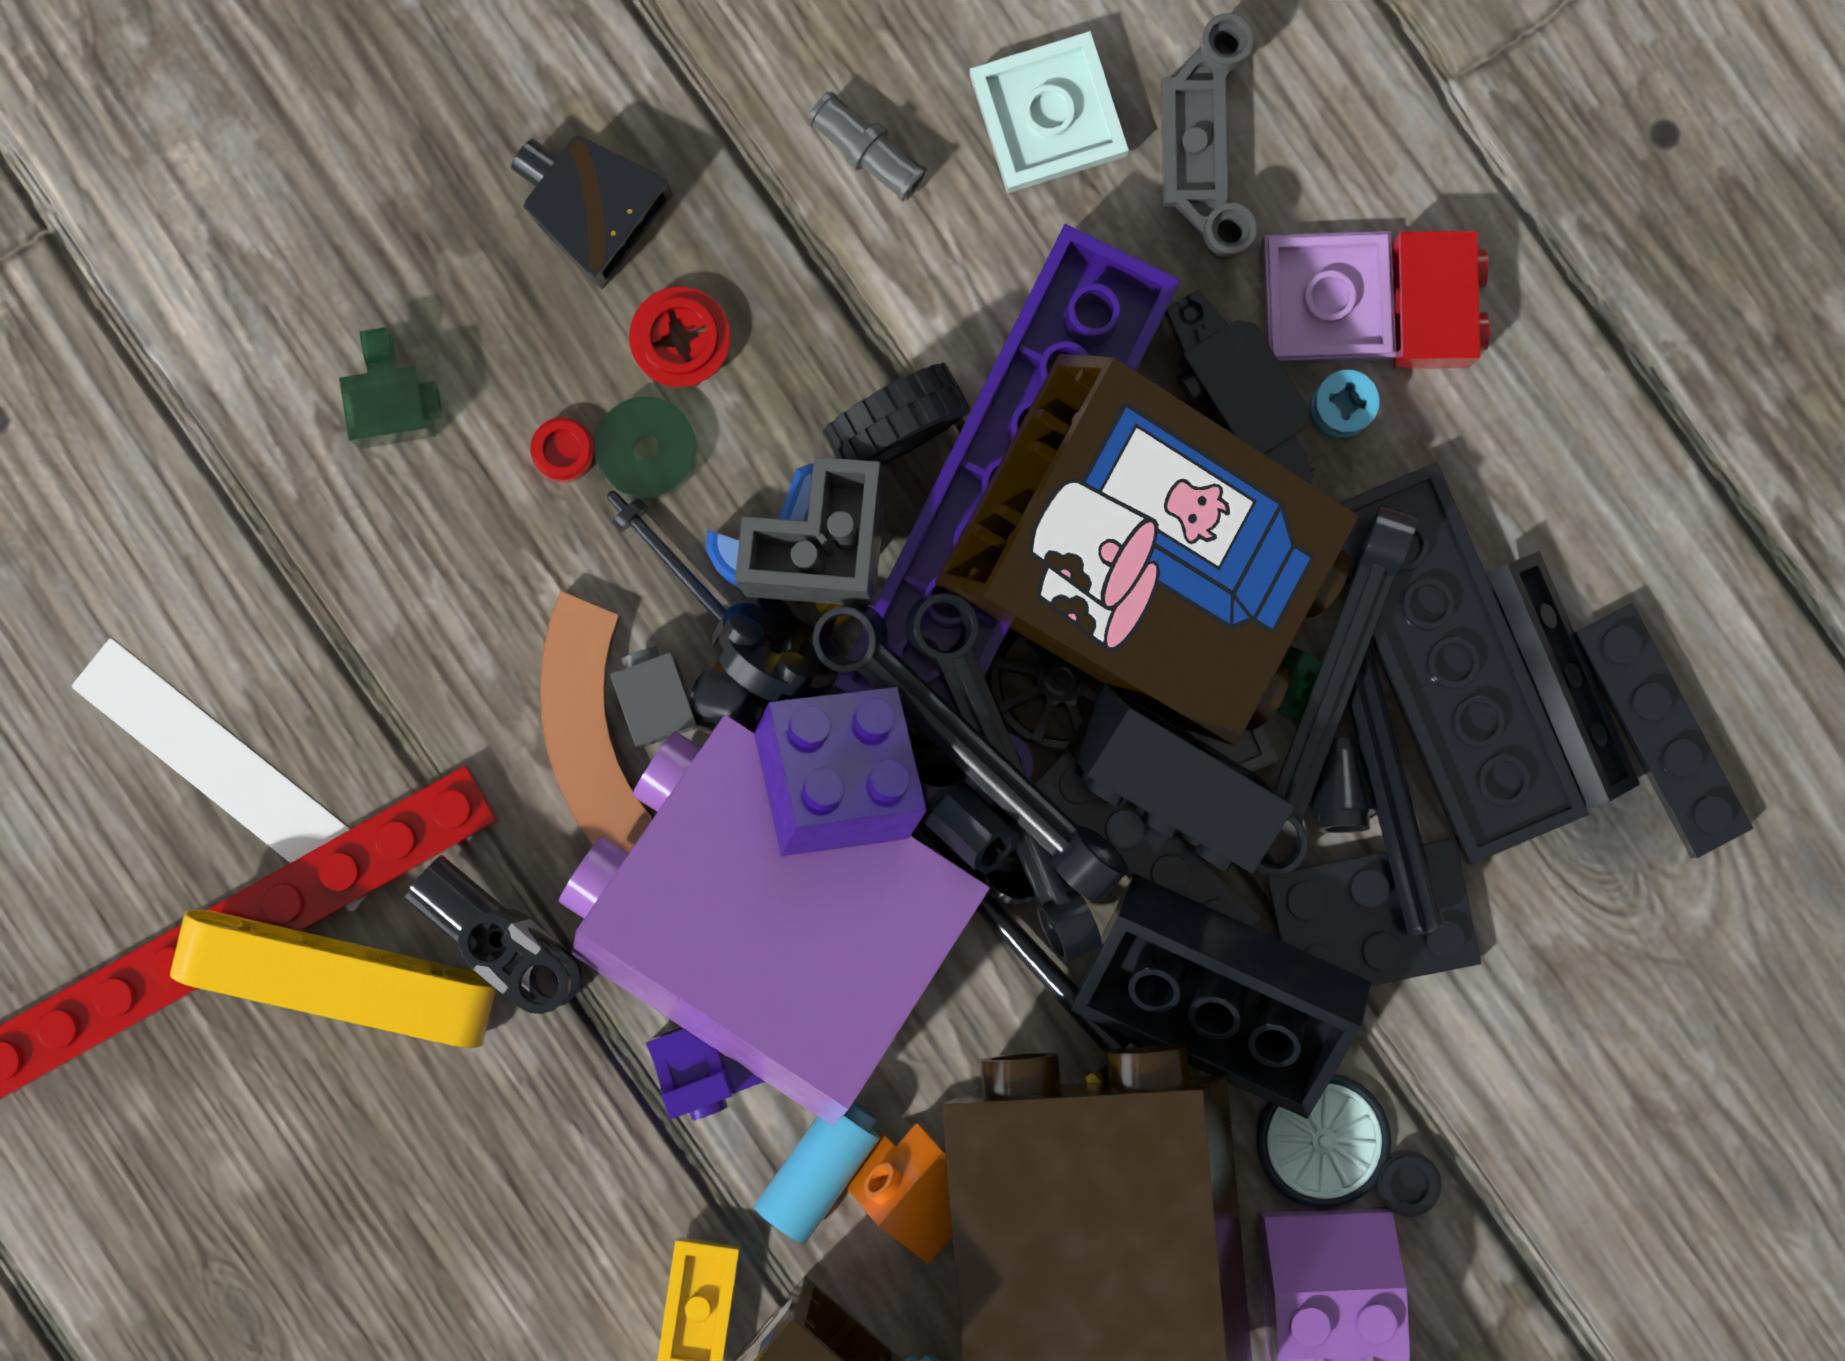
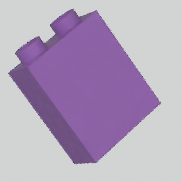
[559,715,990,1126]

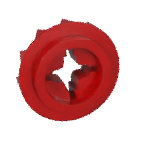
[629,287,730,388]

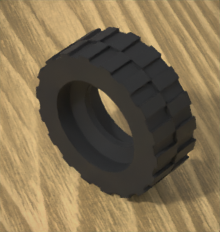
[822,363,971,466]

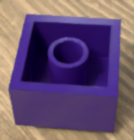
[754,687,927,856]

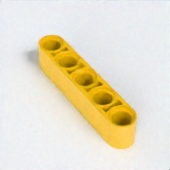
[170,909,497,1048]

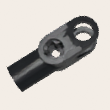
[404,855,583,1014]

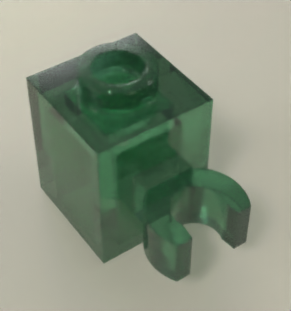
[339,327,442,449]

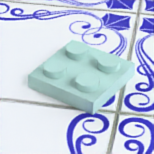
[969,31,1129,193]

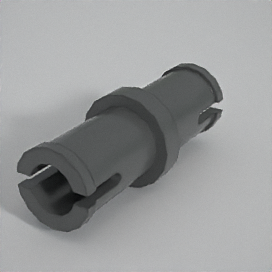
[806,91,929,202]

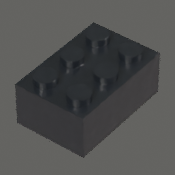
[1065,684,1295,874]

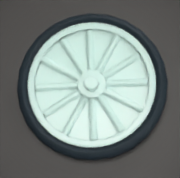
[1256,1074,1391,1209]

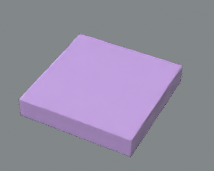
[1262,231,1396,364]

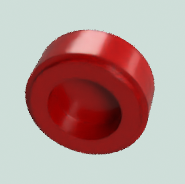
[530,417,596,483]

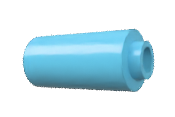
[753,1101,881,1244]

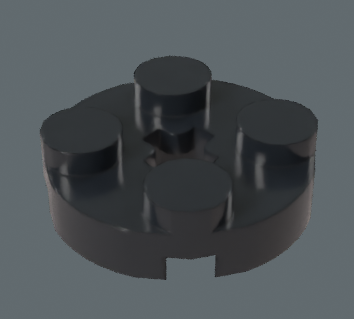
[712,598,842,702]

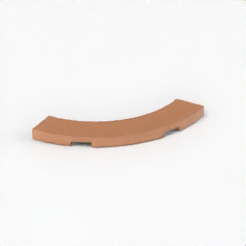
[540,591,654,853]

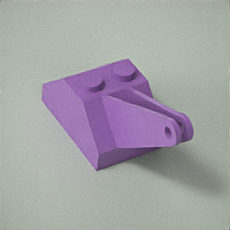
[1259,1207,1410,1361]

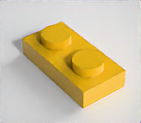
[657,1237,741,1361]

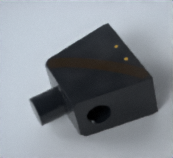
[511,135,673,289]

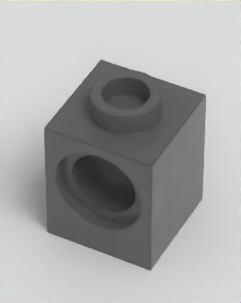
[610,646,699,748]

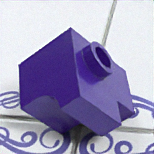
[646,1027,765,1121]

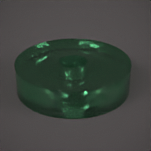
[594,397,698,500]

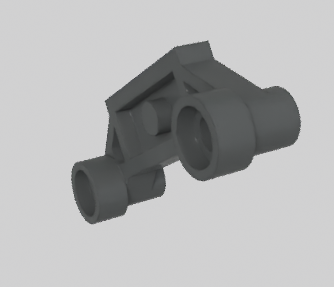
[1161,13,1257,260]

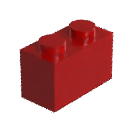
[1391,231,1490,369]

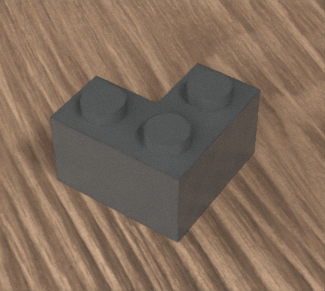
[735,457,887,607]

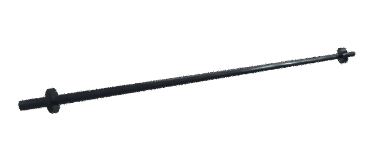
[607,491,1145,1081]

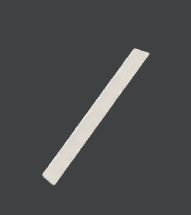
[72,639,366,911]

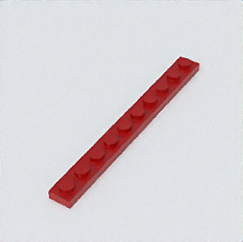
[0,766,499,1101]

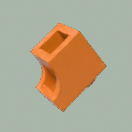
[846,1123,953,1264]

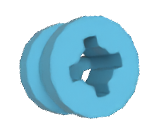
[1310,370,1379,439]

